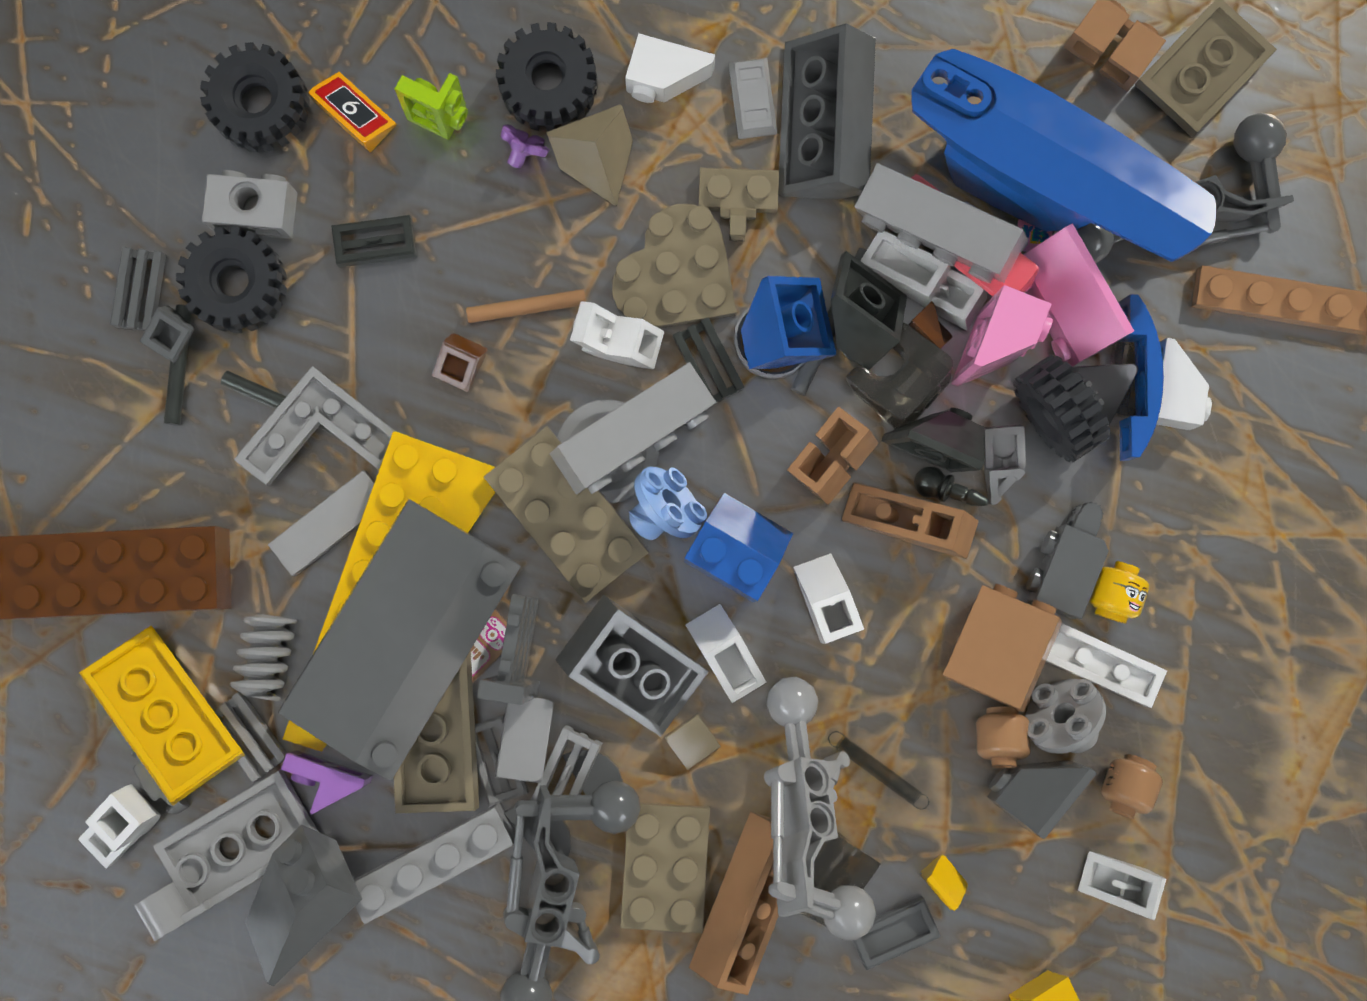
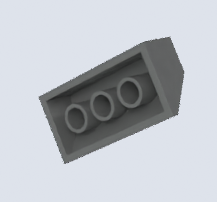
[778,23,876,200]

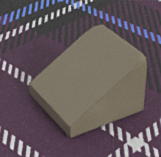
[664,713,721,770]

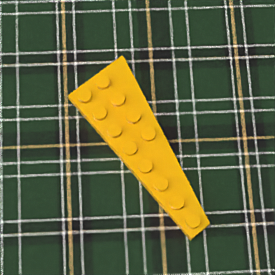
[282,431,495,752]

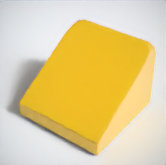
[920,855,968,911]

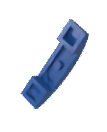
[1118,294,1164,461]

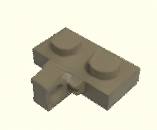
[699,168,779,241]

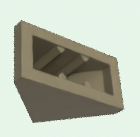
[546,104,633,207]

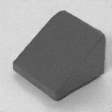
[139,306,195,363]

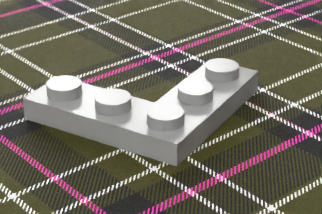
[234,366,395,486]

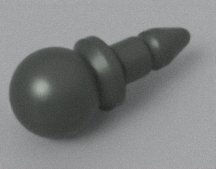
[914,466,989,506]

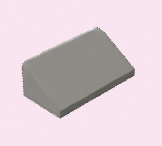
[495,698,554,783]

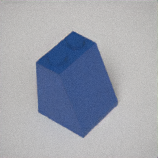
[684,493,793,602]

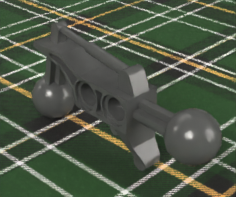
[1077,113,1294,263]
[500,780,641,1001]

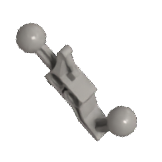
[764,677,876,940]

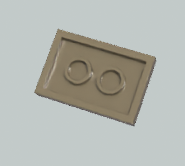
[1135,0,1277,137]
[620,802,710,933]

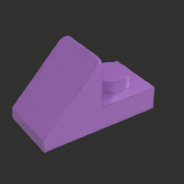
[281,750,373,814]

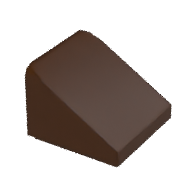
[432,333,488,392]

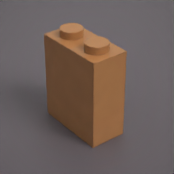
[943,584,1062,713]

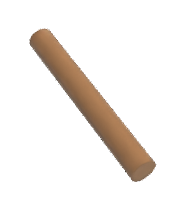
[466,289,586,323]

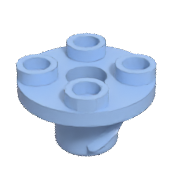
[629,467,707,540]

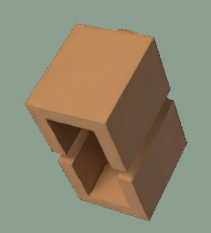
[1064,0,1166,92]
[787,406,879,505]

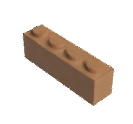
[689,811,779,995]

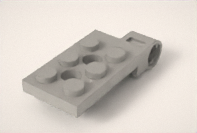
[134,770,318,942]

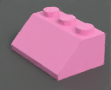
[1023,223,1134,367]
[951,285,1053,386]

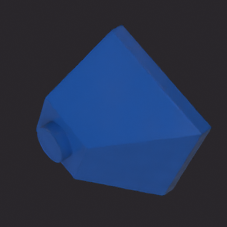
[741,276,837,369]

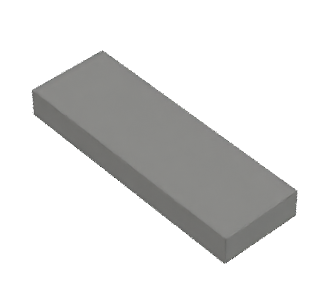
[268,470,375,577]

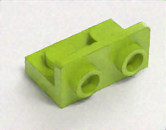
[394,73,468,140]

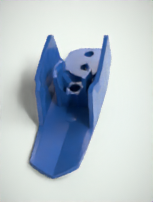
[911,49,1216,262]

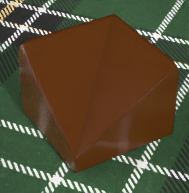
[906,301,953,356]

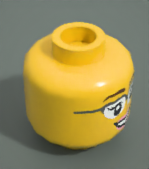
[1089,561,1149,624]

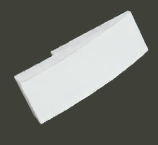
[860,231,987,331]

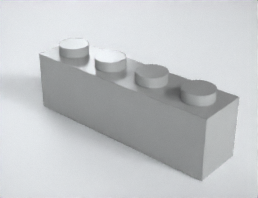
[854,163,1027,283]
[550,362,716,495]
[354,803,515,925]

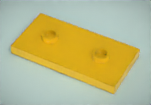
[79,625,245,806]

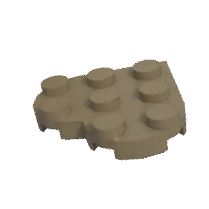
[612,204,737,329]

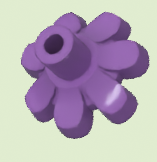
[500,124,550,168]

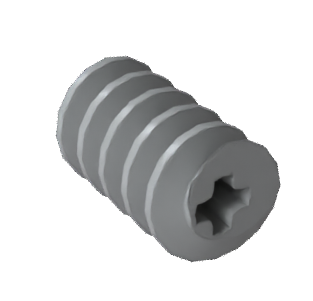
[230,613,297,701]

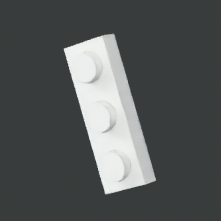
[1046,623,1167,708]

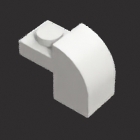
[570,301,664,369]
[78,784,161,869]

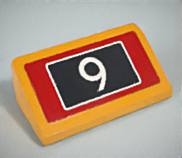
[308,72,397,153]

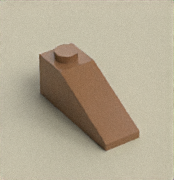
[842,482,979,559]

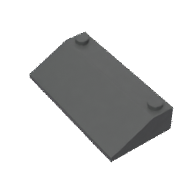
[278,498,521,781]

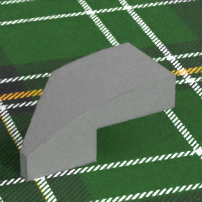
[984,424,1026,505]

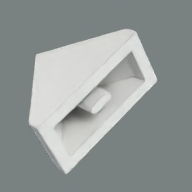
[1078,851,1166,920]

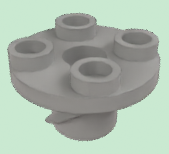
[1025,679,1106,754]

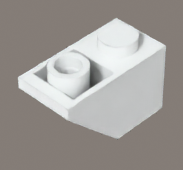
[793,553,864,644]

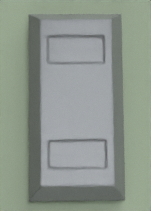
[728,58,777,139]

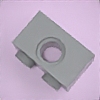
[202,170,297,239]

